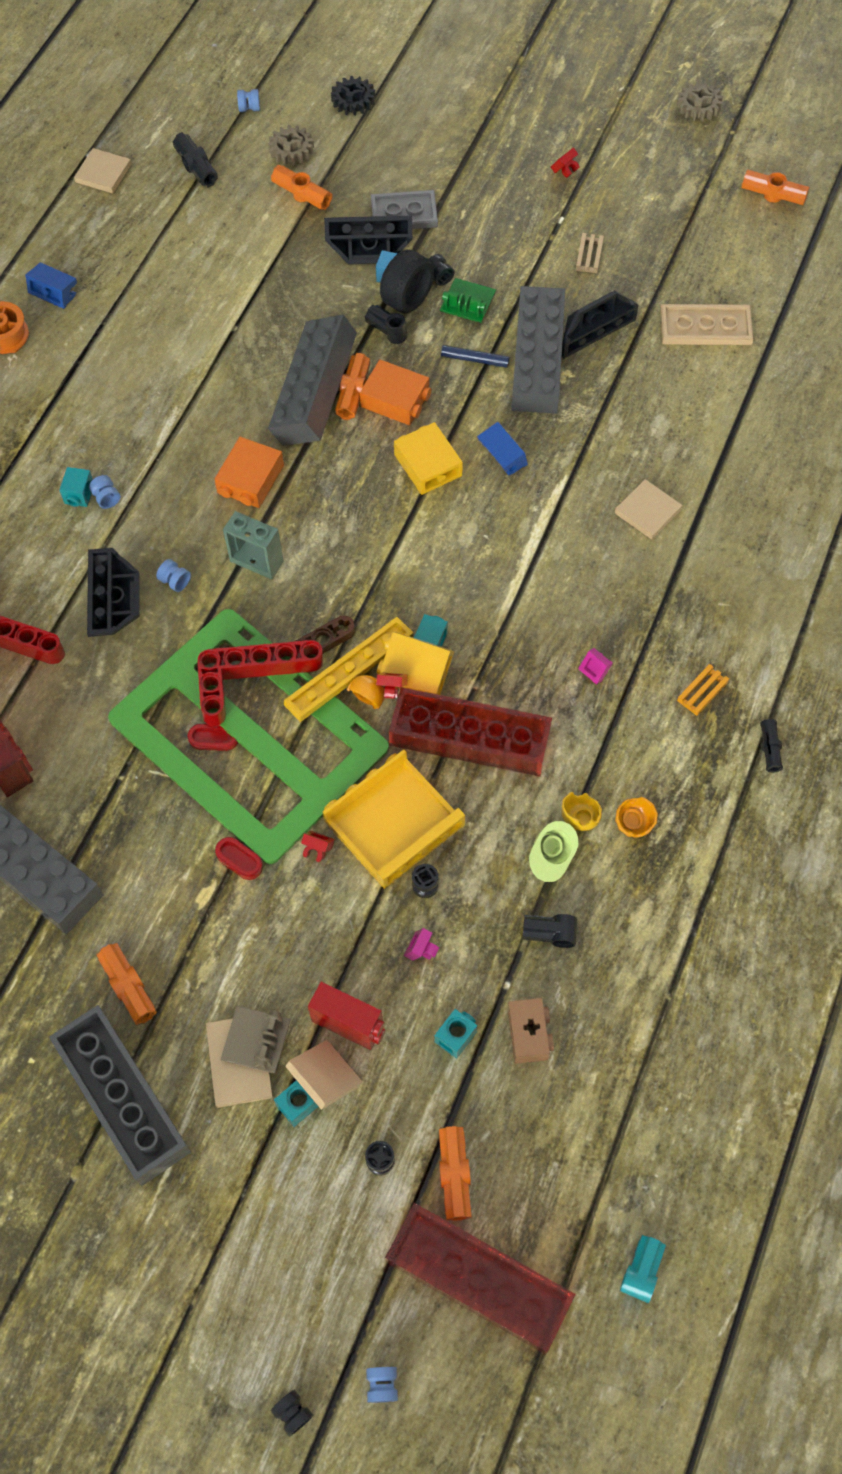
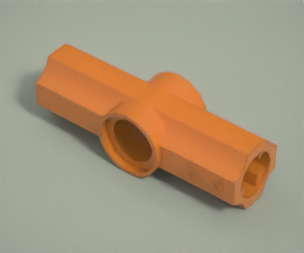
[271,164,332,210]
[741,169,810,206]
[335,353,370,420]
[97,943,157,1025]
[439,1126,472,1221]

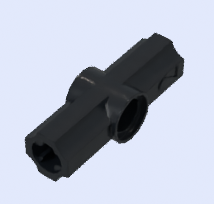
[172,132,218,188]

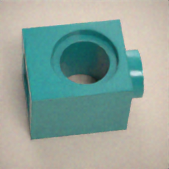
[59,467,93,507]
[414,614,448,647]
[434,1009,478,1059]
[274,1080,319,1127]

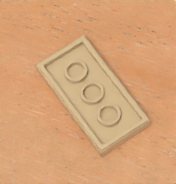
[660,304,753,345]

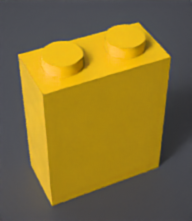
[394,422,463,495]
[377,632,455,700]

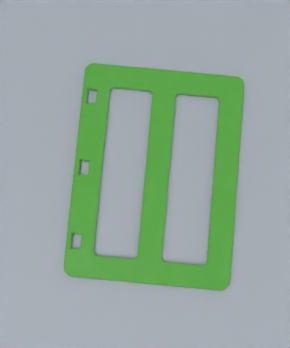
[108,609,389,864]

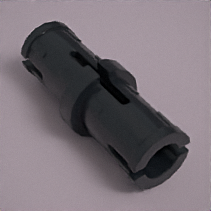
[760,719,783,773]

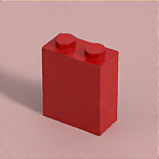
[308,982,386,1050]

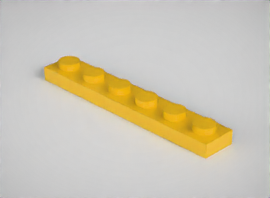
[284,617,414,722]

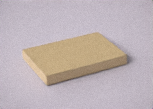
[206,1018,273,1108]

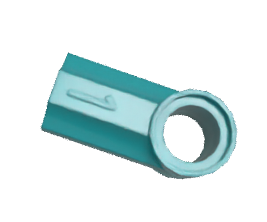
[620,1235,666,1303]

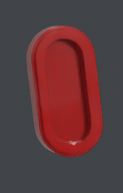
[187,724,238,751]
[215,837,263,880]

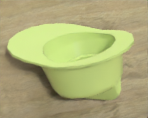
[529,821,578,882]

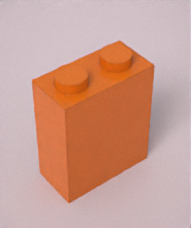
[359,359,432,425]
[214,437,284,508]

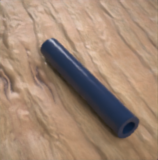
[441,345,510,368]

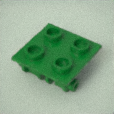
[440,278,496,323]

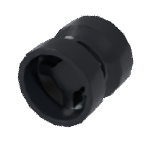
[429,254,455,286]
[412,864,439,898]
[365,1141,395,1176]
[270,1389,314,1437]

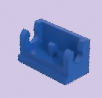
[25,262,77,309]
[477,422,528,475]

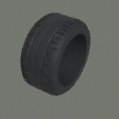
[380,249,434,313]

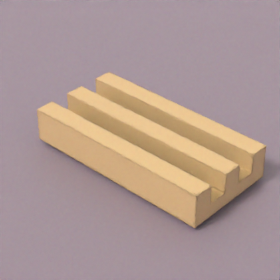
[576,233,604,274]

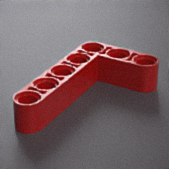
[0,615,65,664]
[197,640,323,727]

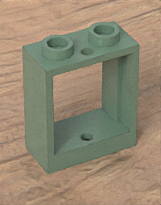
[223,511,284,579]

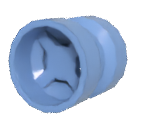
[237,89,260,112]
[89,475,121,509]
[156,559,191,592]
[366,1367,398,1403]

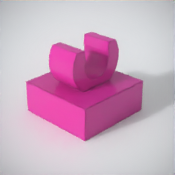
[578,648,613,685]
[404,928,439,961]

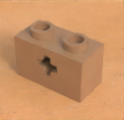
[508,998,554,1064]

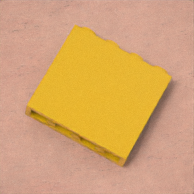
[323,750,465,889]

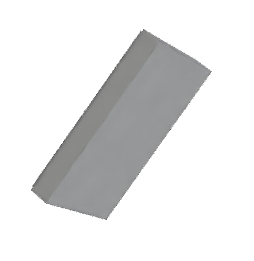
[371,190,438,229]

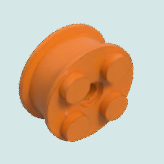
[0,301,29,354]

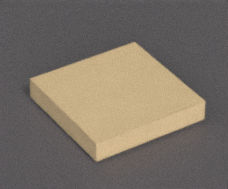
[74,148,132,193]
[615,479,683,540]
[285,1040,363,1110]

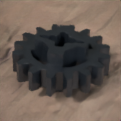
[331,76,376,116]

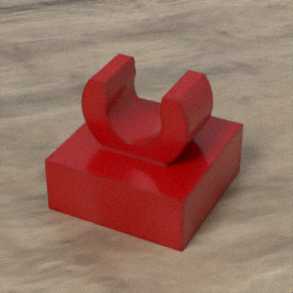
[550,147,579,178]
[376,673,408,699]
[301,831,335,862]

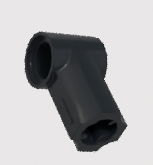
[365,305,407,344]
[522,914,577,948]

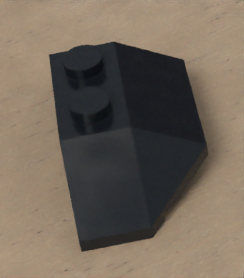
[324,215,413,265]
[561,290,639,359]
[87,548,140,637]

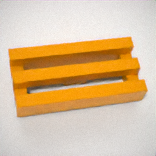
[677,664,729,716]

